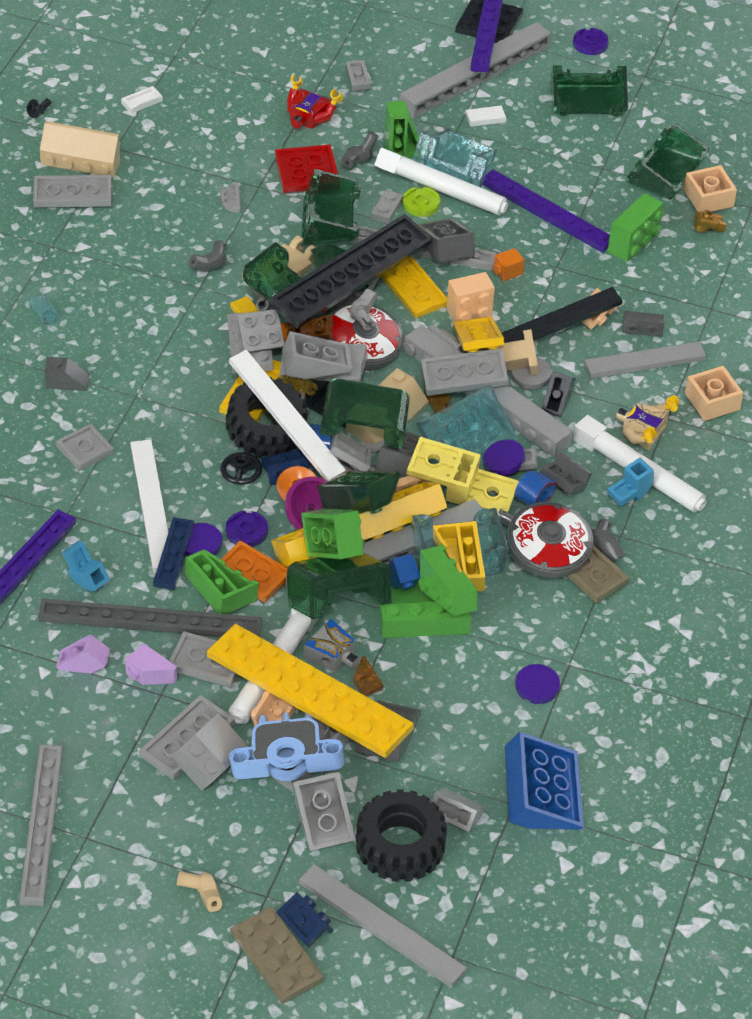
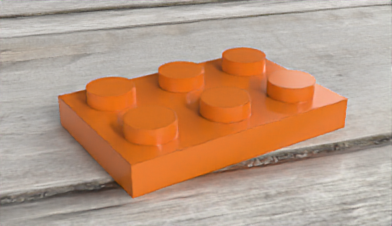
[221,541,292,603]

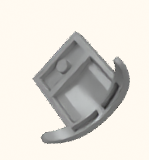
[330,408,389,473]

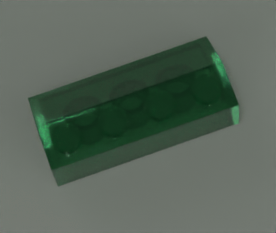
[317,471,401,514]

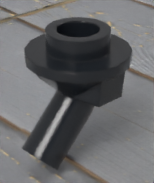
[26,98,52,118]

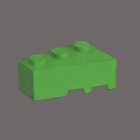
[384,100,425,158]
[419,545,477,616]
[185,549,259,614]

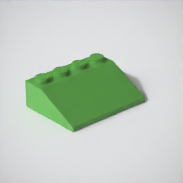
[376,582,471,638]

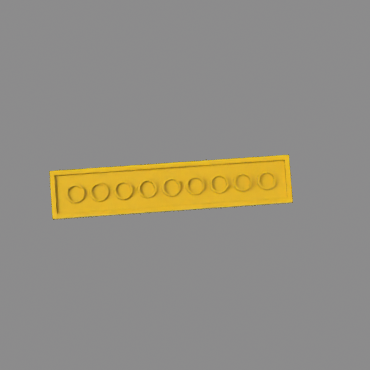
[207,623,414,758]

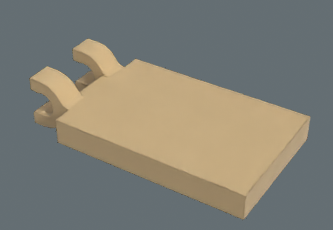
[242,235,317,295]

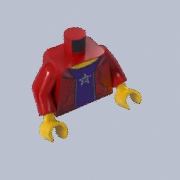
[287,74,343,129]

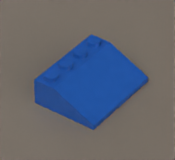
[505,732,584,830]

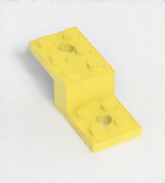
[407,437,519,516]

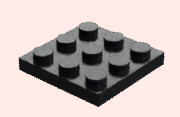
[455,0,523,43]

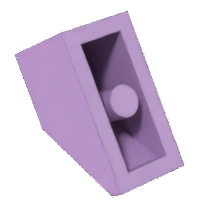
[56,634,110,674]
[125,644,177,685]

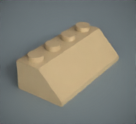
[40,121,120,178]
[346,368,429,444]

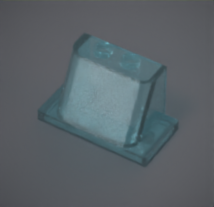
[413,129,497,187]

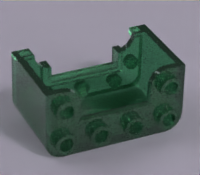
[287,552,392,619]

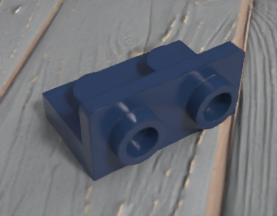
[261,449,310,485]
[276,892,334,947]

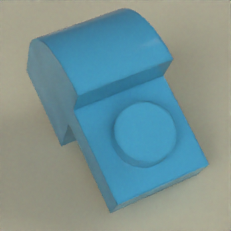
[607,457,654,507]
[62,541,110,592]

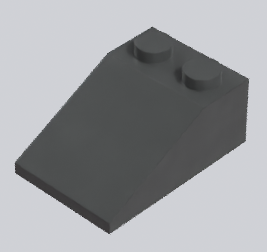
[417,218,475,263]
[375,429,434,478]
[354,700,421,761]

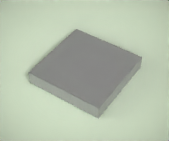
[56,424,114,471]

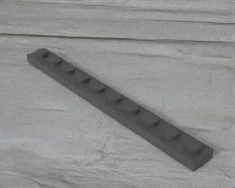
[38,599,262,637]

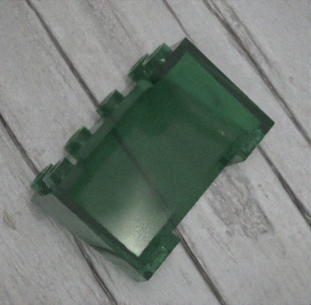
[627,122,710,200]
[243,242,330,311]

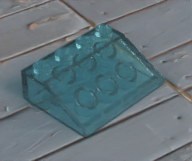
[416,385,518,461]

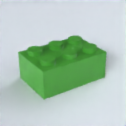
[608,193,664,262]
[301,509,364,559]

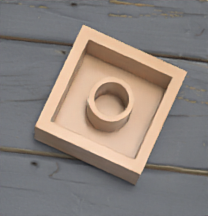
[684,165,737,212]
[446,272,495,322]
[685,366,743,421]

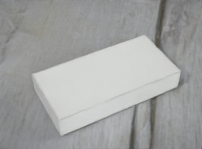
[121,86,163,114]
[465,105,506,127]

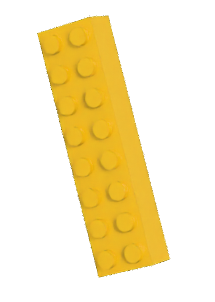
[271,481,447,570]

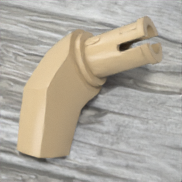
[177,871,222,912]

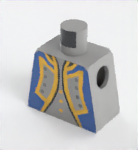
[304,619,360,672]

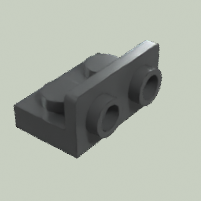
[622,311,664,337]

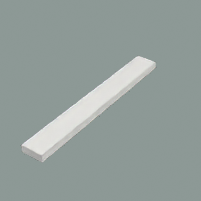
[229,350,346,482]
[130,440,168,573]

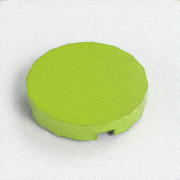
[402,187,441,217]

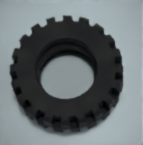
[225,377,308,457]
[356,789,447,882]

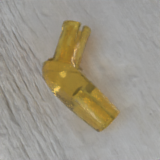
[276,374,317,395]

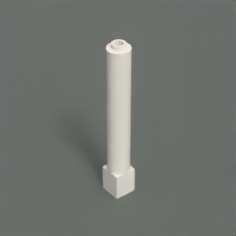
[374,148,508,216]
[573,415,706,513]
[228,592,323,724]

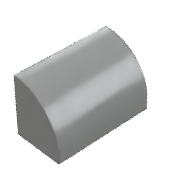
[432,787,486,832]

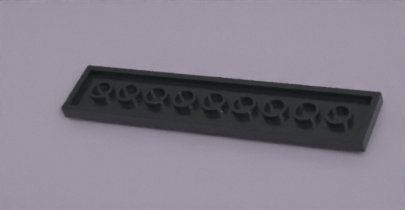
[269,214,433,329]

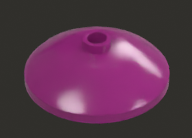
[285,477,346,530]

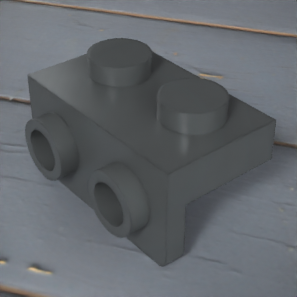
[539,452,592,495]

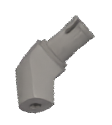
[349,289,378,331]

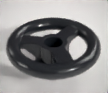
[220,452,262,485]

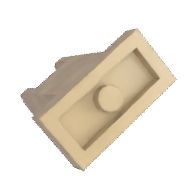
[477,329,539,376]

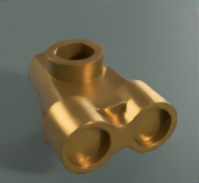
[693,210,727,233]

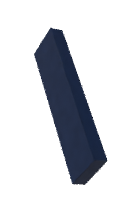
[153,517,194,590]

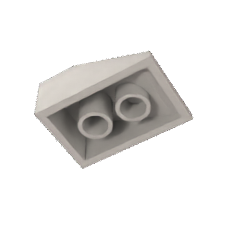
[282,331,352,379]
[170,713,249,791]
[291,772,356,851]

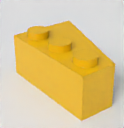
[433,521,485,591]

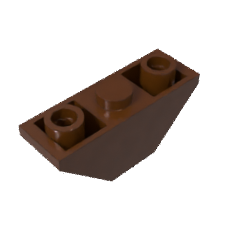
[286,315,333,341]

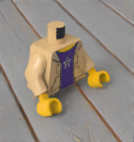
[616,395,680,450]

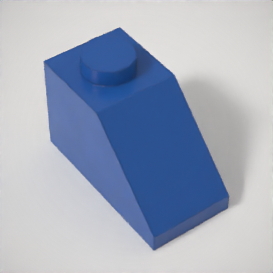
[381,554,420,590]

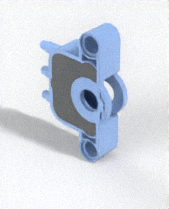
[229,712,345,781]

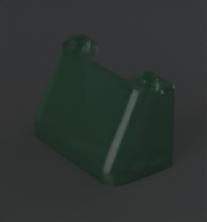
[550,65,628,116]
[301,169,361,246]
[319,379,410,449]

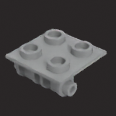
[237,309,284,352]

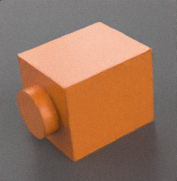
[493,248,525,281]

